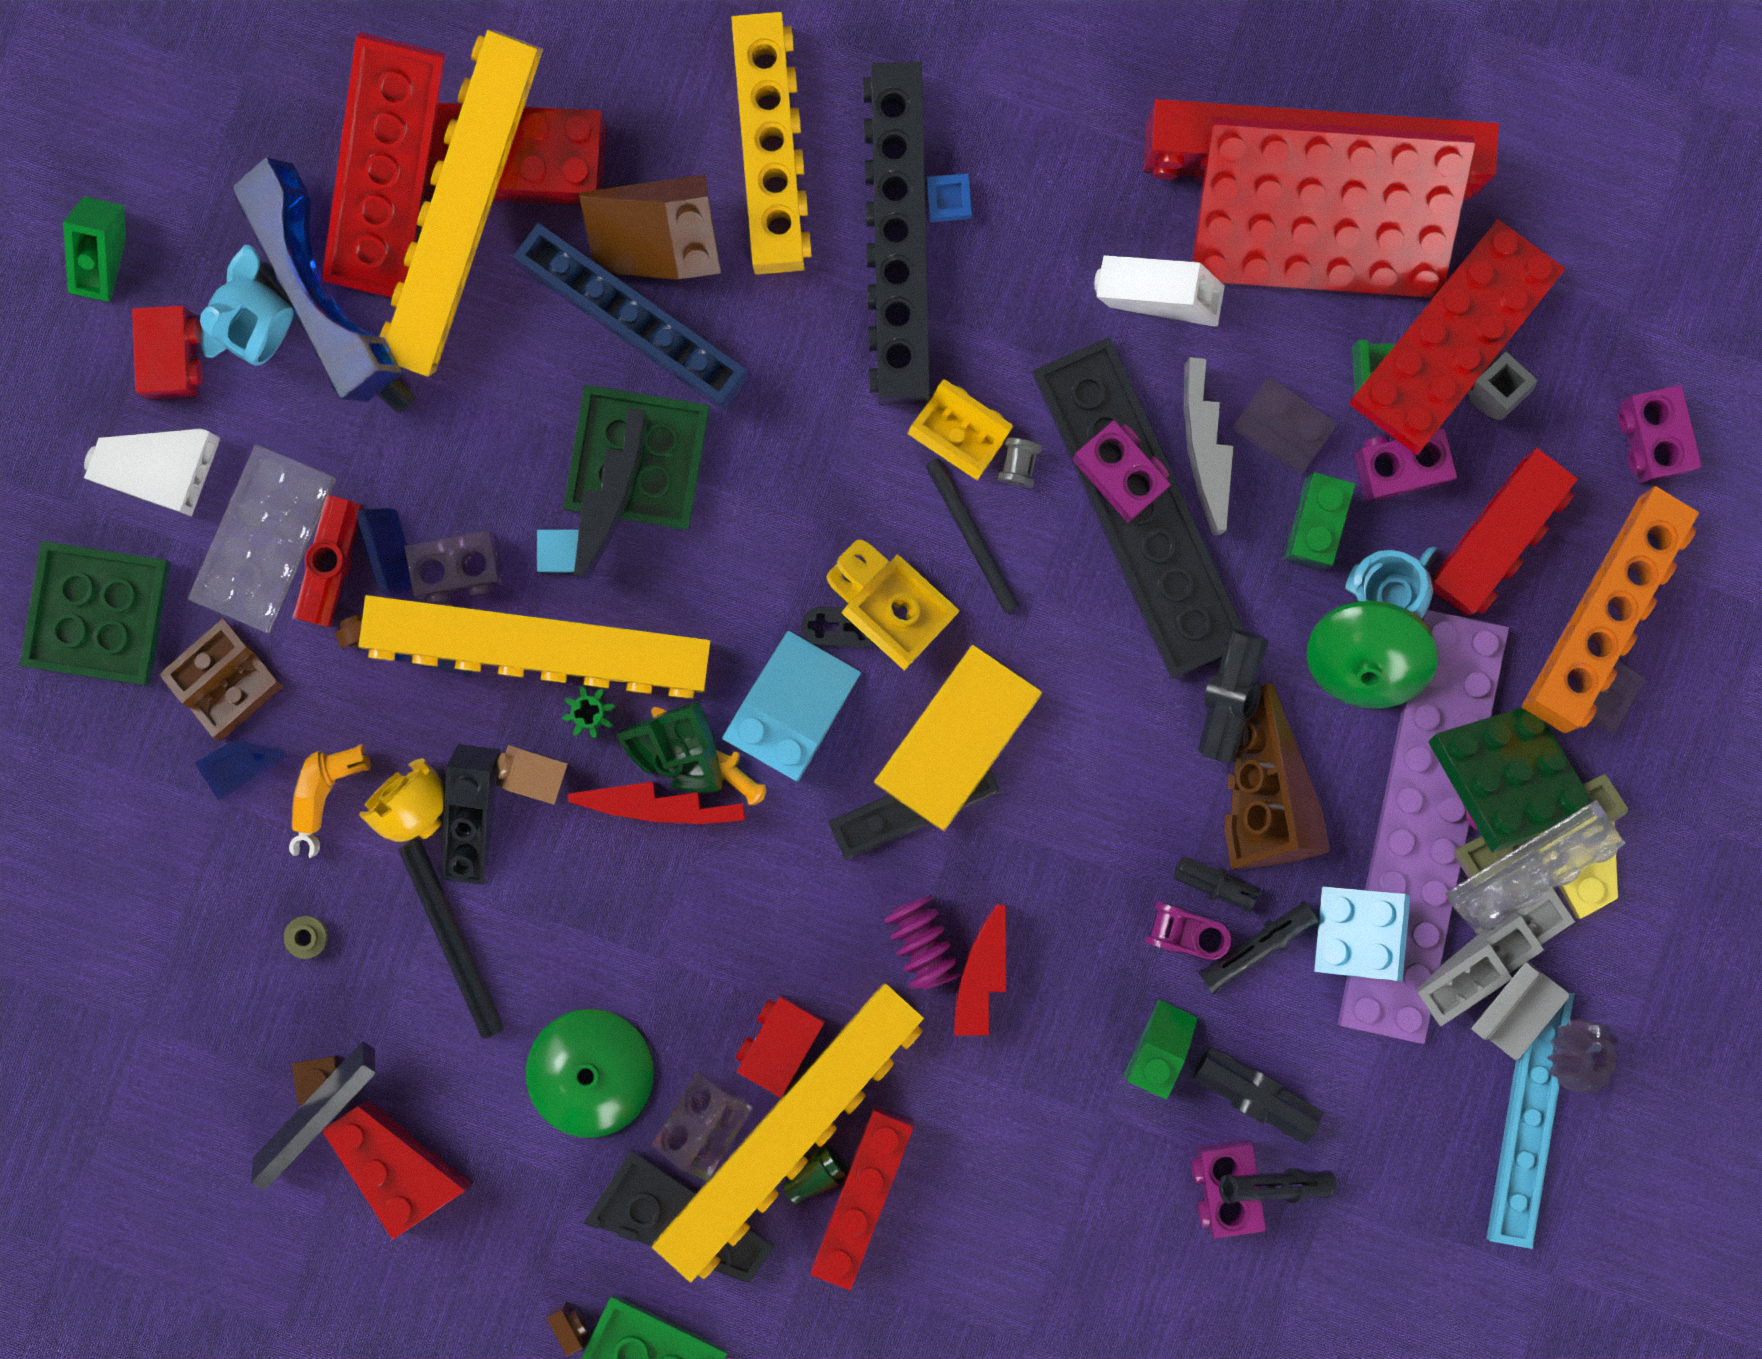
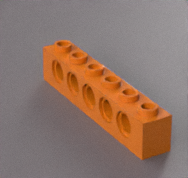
[1521,486,1700,734]

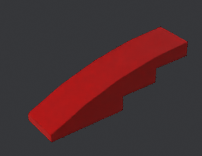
[568,782,747,824]

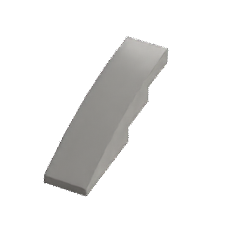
[1183,357,1233,535]
[1415,884,1575,1027]

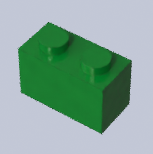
[1283,472,1355,571]

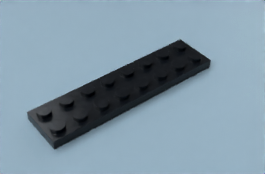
[1032,336,1244,679]

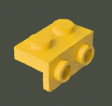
[907,380,1013,480]

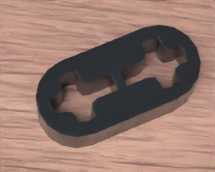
[801,607,875,648]

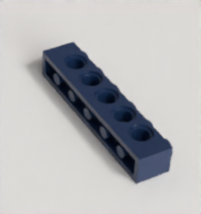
[513,223,749,412]

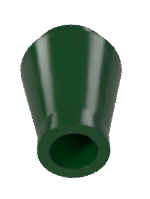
[782,1146,848,1205]

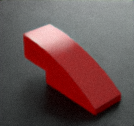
[953,904,1006,1036]

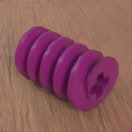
[884,895,962,990]

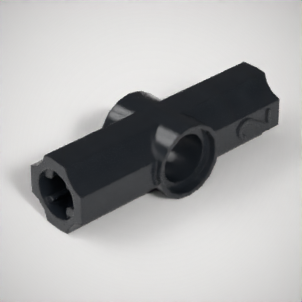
[1197,629,1268,763]
[1192,1047,1324,1144]

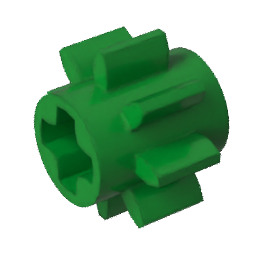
[562,686,616,739]

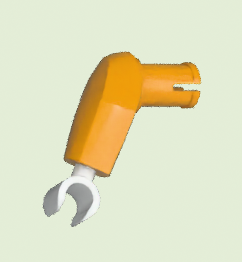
[289,744,371,858]

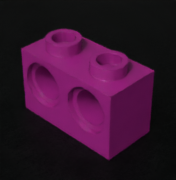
[1618,385,1702,484]
[1072,420,1171,523]
[1354,428,1457,503]
[1191,1139,1266,1239]

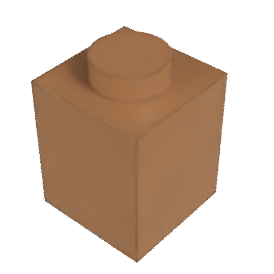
[494,745,567,804]

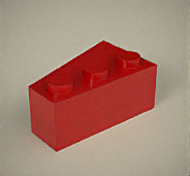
[322,1100,474,1240]

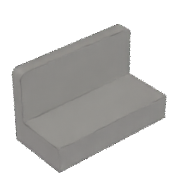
[1471,962,1570,1060]

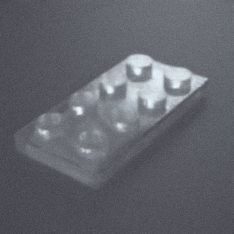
[188,444,336,633]
[1445,800,1625,934]

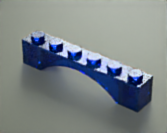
[232,157,403,402]

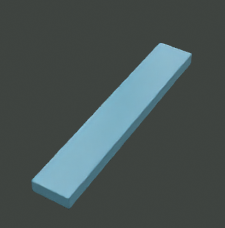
[1487,993,1574,1249]

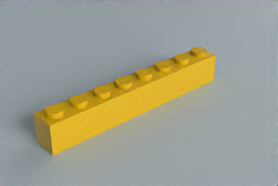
[378,30,543,377]
[358,595,710,699]
[652,983,924,1283]

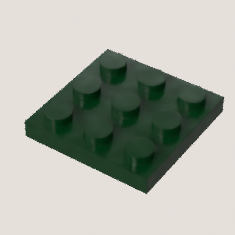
[563,385,710,531]
[19,541,171,686]
[1428,708,1600,853]

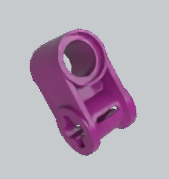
[1144,902,1231,960]

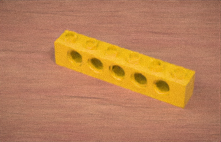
[731,12,812,275]

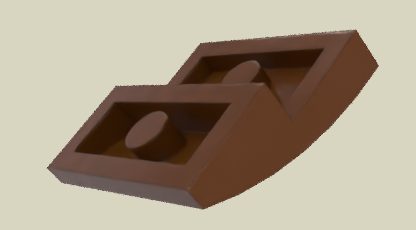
[159,618,284,742]

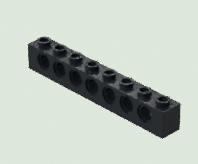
[863,62,929,405]

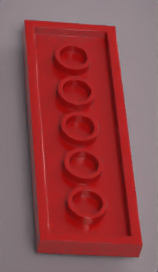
[322,32,446,298]
[1349,219,1566,456]

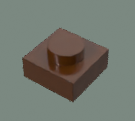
[291,1055,339,1106]
[546,1302,589,1357]

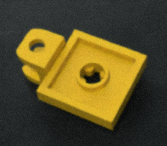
[826,540,959,671]

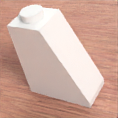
[1094,256,1225,326]
[84,429,220,517]

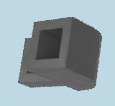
[1467,351,1538,420]

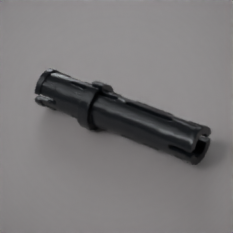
[1198,900,1319,995]
[1219,1168,1337,1203]

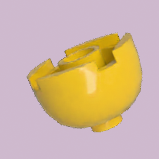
[359,758,445,842]

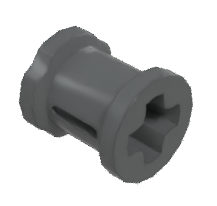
[997,438,1043,488]

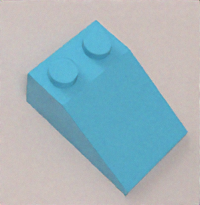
[722,631,861,782]

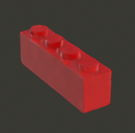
[1431,448,1578,617]
[810,1105,914,1291]

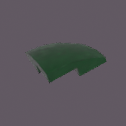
[616,701,722,793]

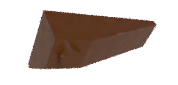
[1224,683,1330,870]

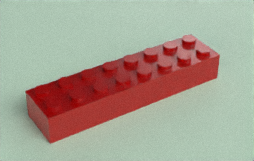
[1143,99,1499,200]

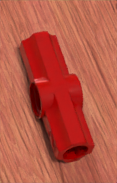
[293,495,364,628]

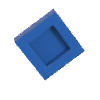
[926,174,972,222]

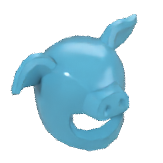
[200,245,294,366]
[1345,546,1438,619]

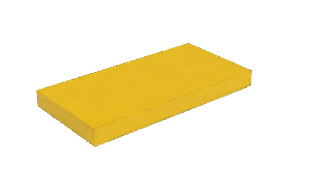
[874,645,1042,832]

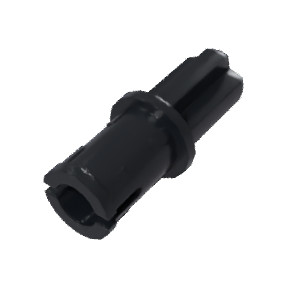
[1174,857,1259,913]

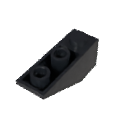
[441,744,500,885]

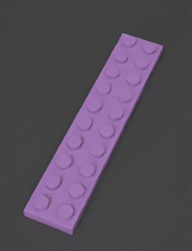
[1337,610,1509,1044]

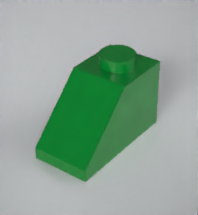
[63,196,126,302]
[1123,999,1198,1100]

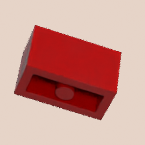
[132,306,203,400]
[735,994,825,1098]

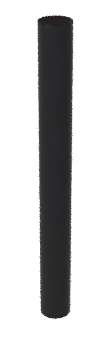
[925,458,1020,614]

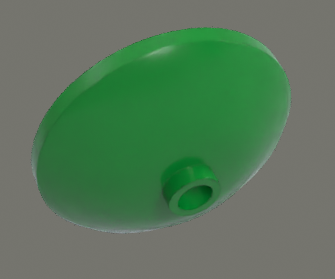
[1307,601,1438,708]
[526,1008,654,1138]

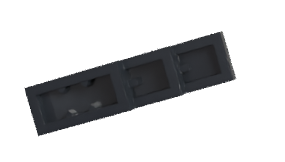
[574,408,649,580]

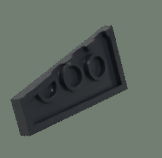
[583,1149,775,1283]

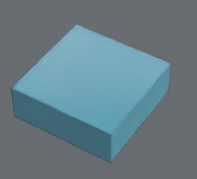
[537,530,579,573]

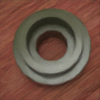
[284,916,328,959]

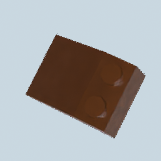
[579,174,721,279]

